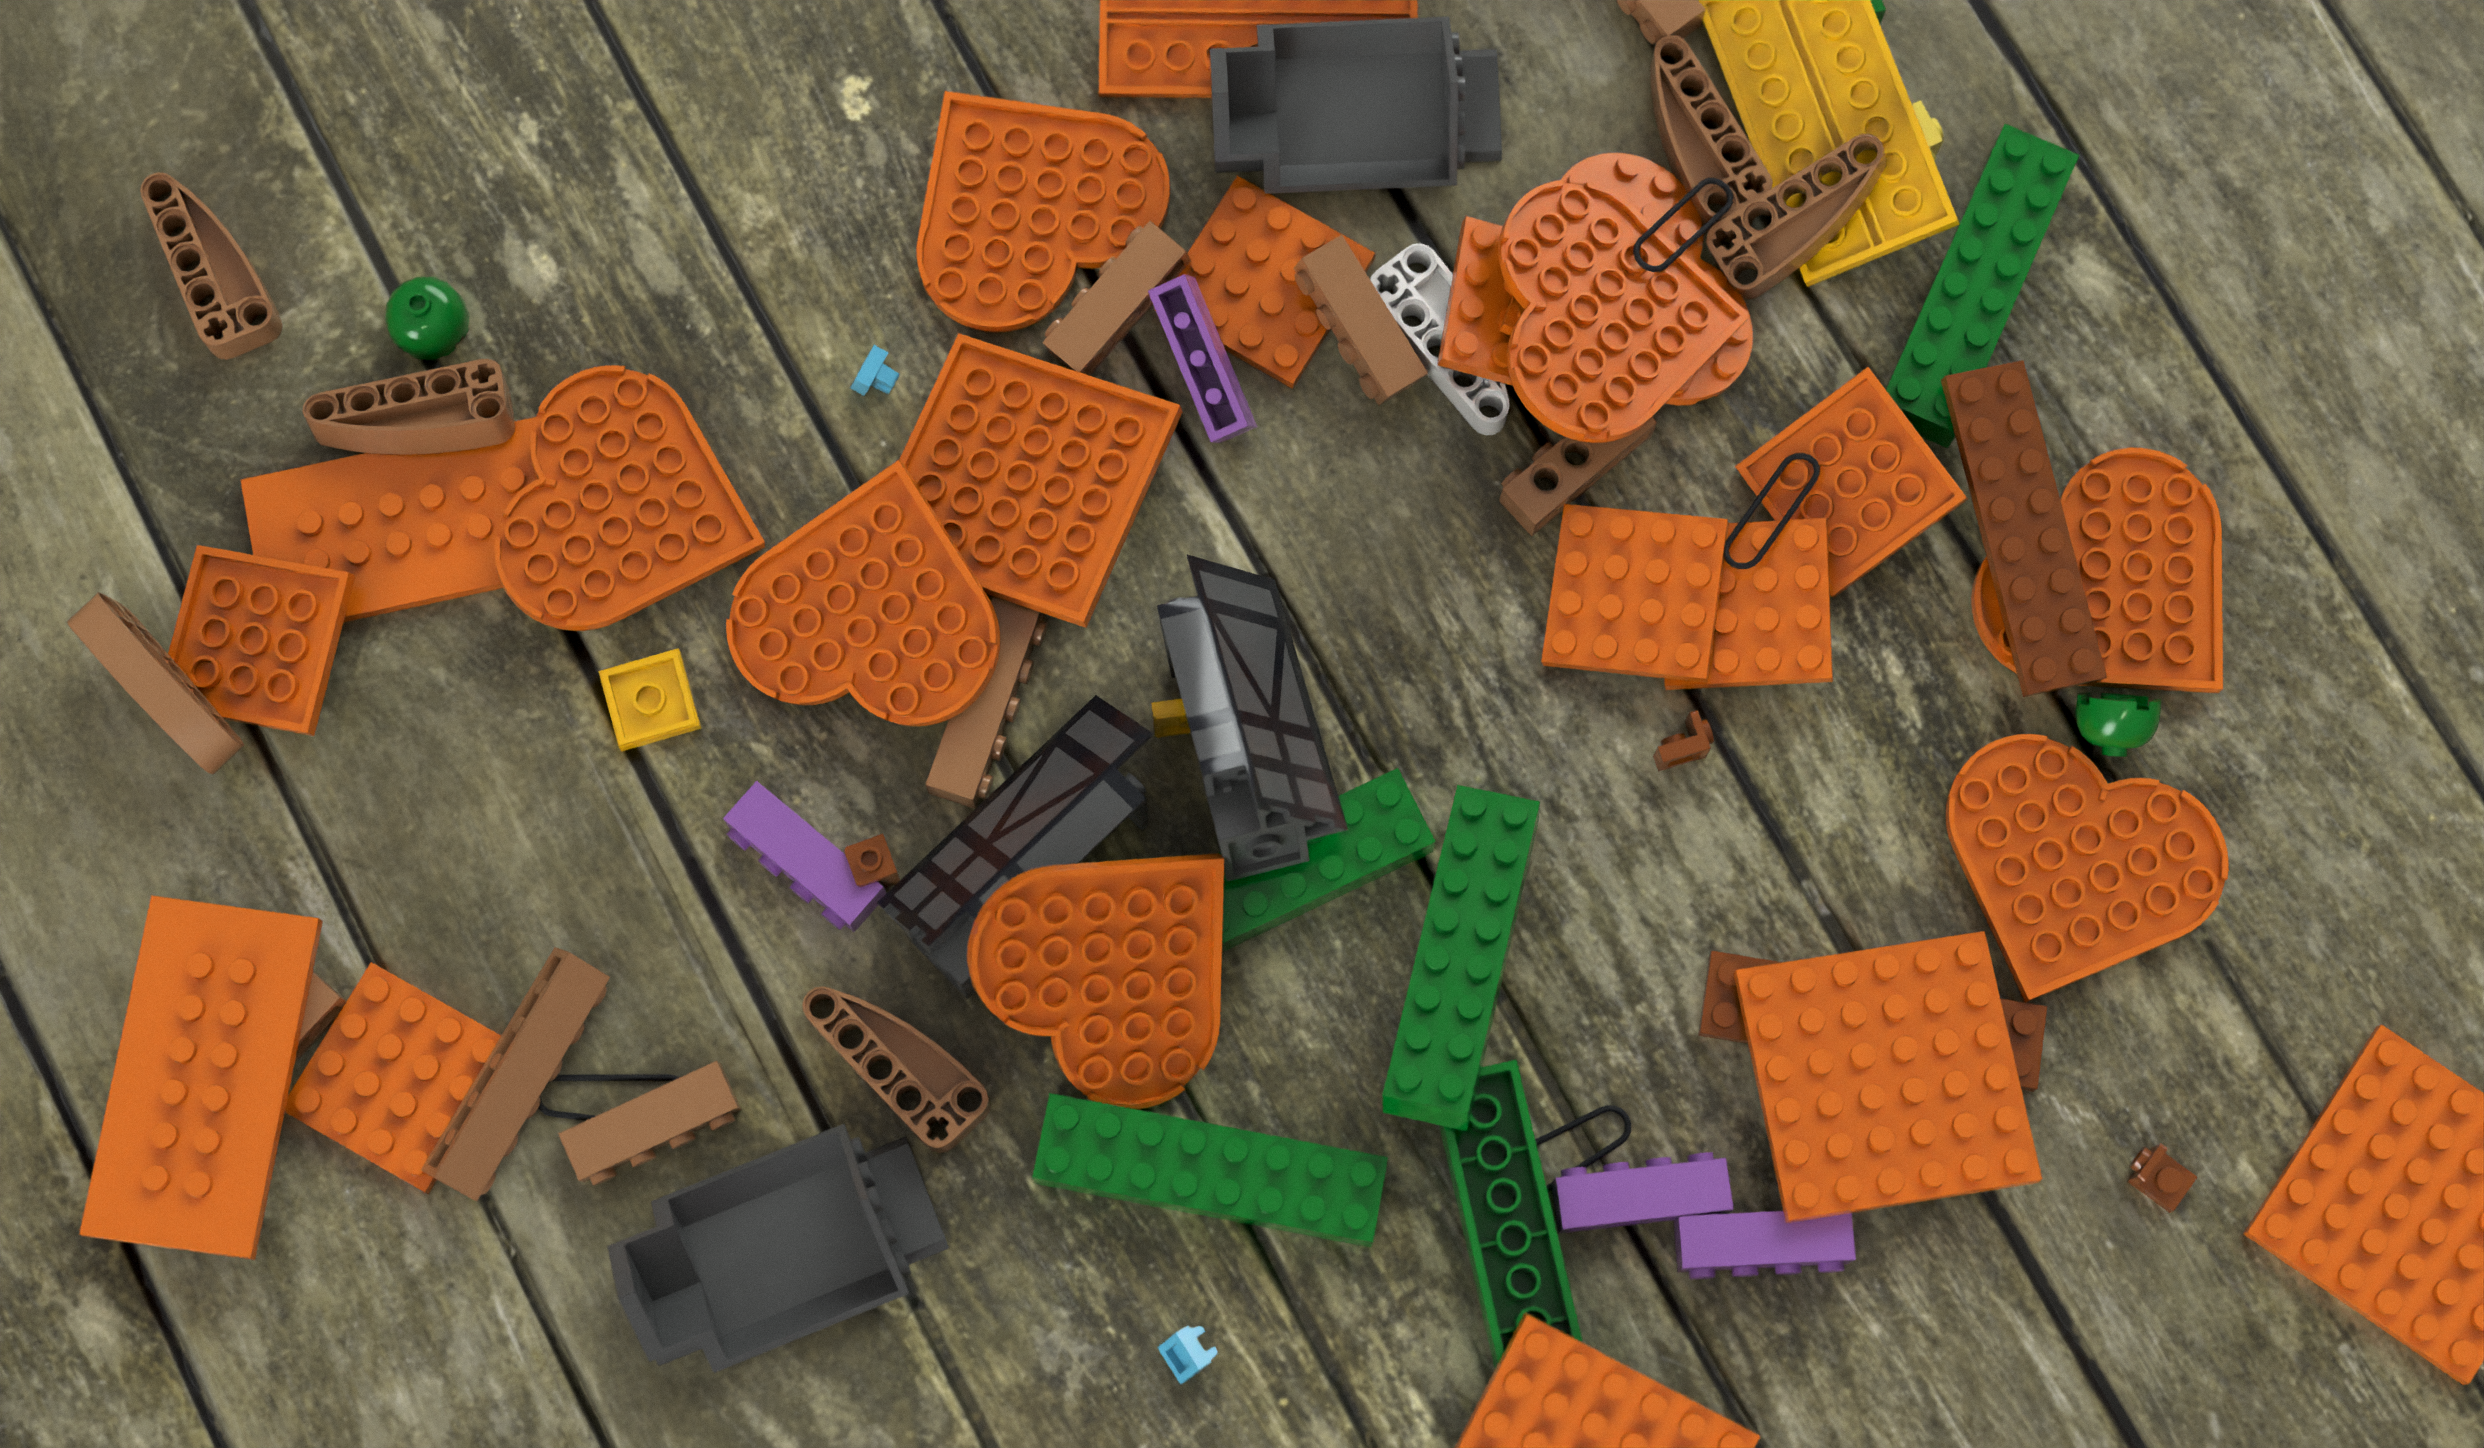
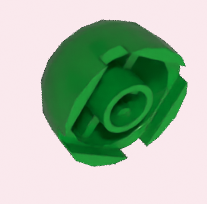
[385,277,469,360]
[2076,692,2161,757]

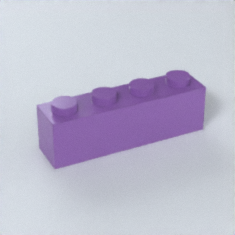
[1148,274,1257,443]
[723,781,886,932]
[1551,1152,1734,1234]
[1674,1211,1856,1279]

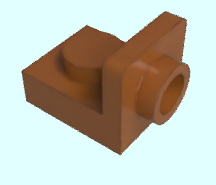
[1653,710,1714,772]
[844,833,900,888]
[2127,1143,2198,1213]

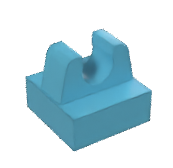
[850,345,900,396]
[1157,1325,1218,1384]

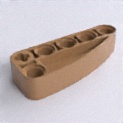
[1650,35,1772,231]
[1706,134,1886,299]
[140,172,283,359]
[302,359,515,455]
[67,592,244,775]
[802,986,991,1153]

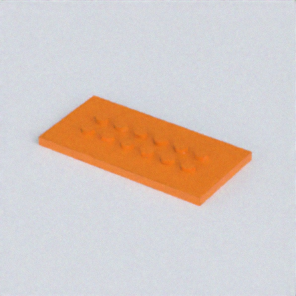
[1099,0,1418,98]
[240,417,538,622]
[79,895,323,1260]

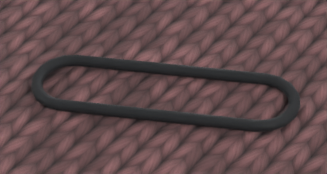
[1633,178,1733,272]
[1724,453,1820,569]

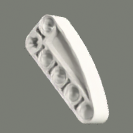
[1370,243,1510,435]

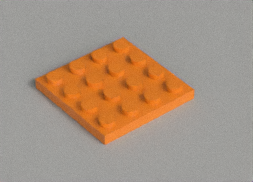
[1154,175,1375,389]
[1437,216,1513,386]
[1735,367,1968,598]
[1541,504,1729,683]
[1664,518,1833,690]
[168,545,355,736]
[285,962,501,1194]

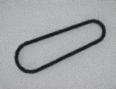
[538,1074,680,1121]
[1535,1105,1631,1192]

